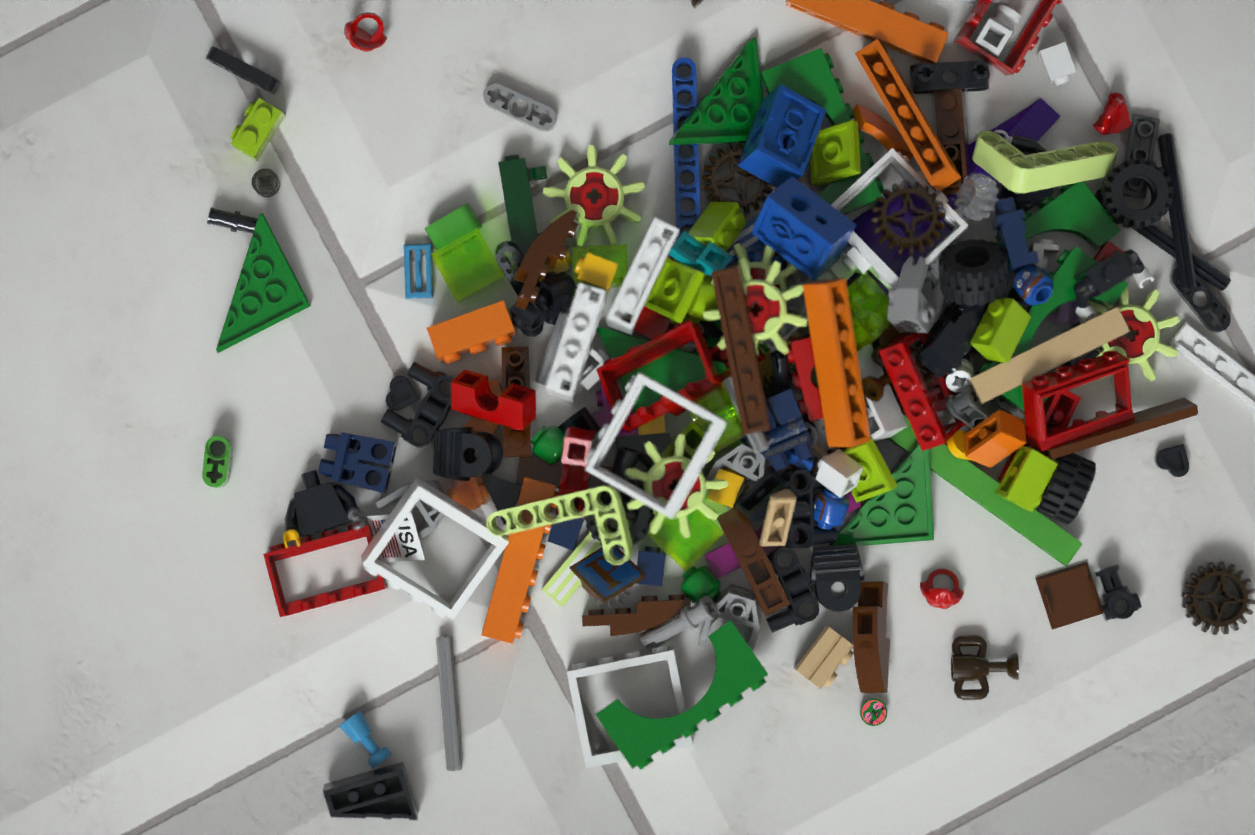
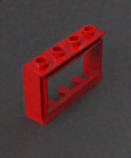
[953,0,1063,76]
[596,321,723,432]
[879,332,966,451]
[1022,351,1135,451]
[263,522,388,617]

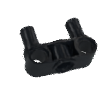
[910,61,990,94]
[381,361,454,448]
[781,469,838,549]
[766,547,819,633]

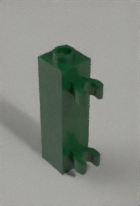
[498,155,548,256]

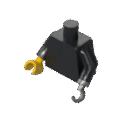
[283,470,366,548]

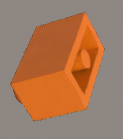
[964,409,1026,468]

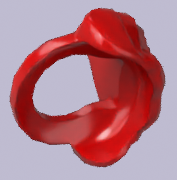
[344,12,387,52]
[1093,92,1132,135]
[920,569,964,609]

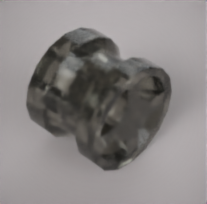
[252,168,281,198]

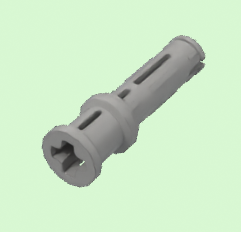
[640,596,718,649]

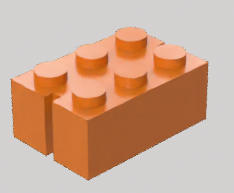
[426,300,516,365]

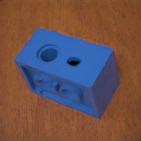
[737,84,826,188]
[751,176,856,281]

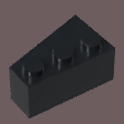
[915,301,990,379]
[323,762,418,820]

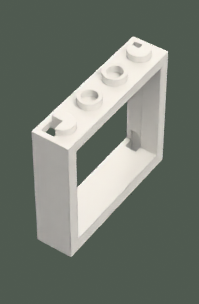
[831,148,969,290]
[607,218,679,336]
[546,283,606,402]
[585,373,729,519]
[361,477,509,620]
[567,645,693,768]

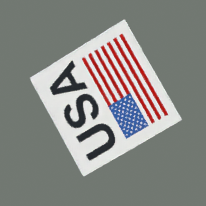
[367,513,425,563]

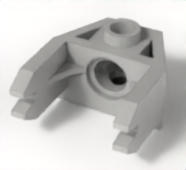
[887,257,945,333]
[702,436,765,500]
[375,480,447,540]
[698,584,761,651]

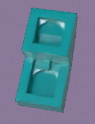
[668,231,732,276]

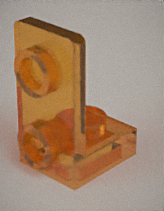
[447,478,490,510]

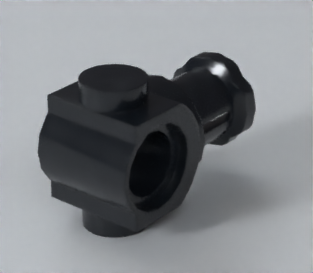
[539,271,577,325]
[510,293,549,337]
[1095,564,1142,621]

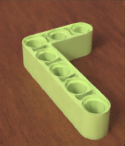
[972,131,1118,193]
[486,485,634,565]

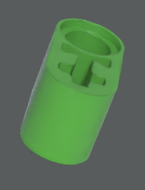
[425,203,482,253]
[202,436,233,488]

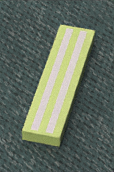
[541,517,632,607]

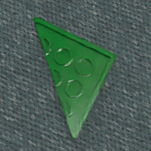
[669,38,763,145]
[216,213,311,353]
[597,327,729,413]
[829,443,934,546]

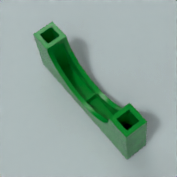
[760,48,884,215]
[995,181,1121,298]
[977,246,1129,415]
[595,620,769,770]

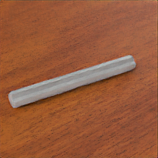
[436,636,462,771]

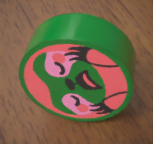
[860,698,887,726]

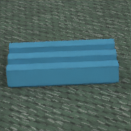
[404,244,433,299]

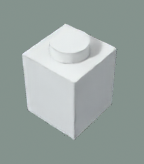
[974,18,1012,59]
[1037,42,1076,87]
[816,449,863,498]

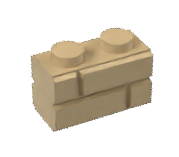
[794,625,854,689]

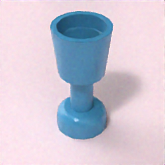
[339,710,392,769]

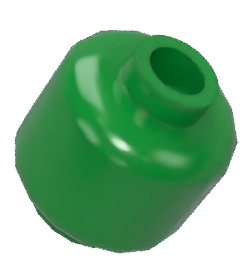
[531,425,566,465]
[681,566,721,605]

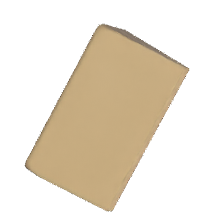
[759,489,797,546]

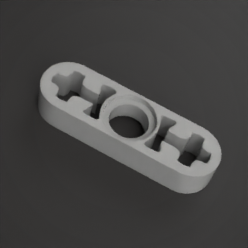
[483,83,557,132]

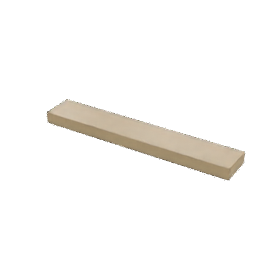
[969,307,1130,404]

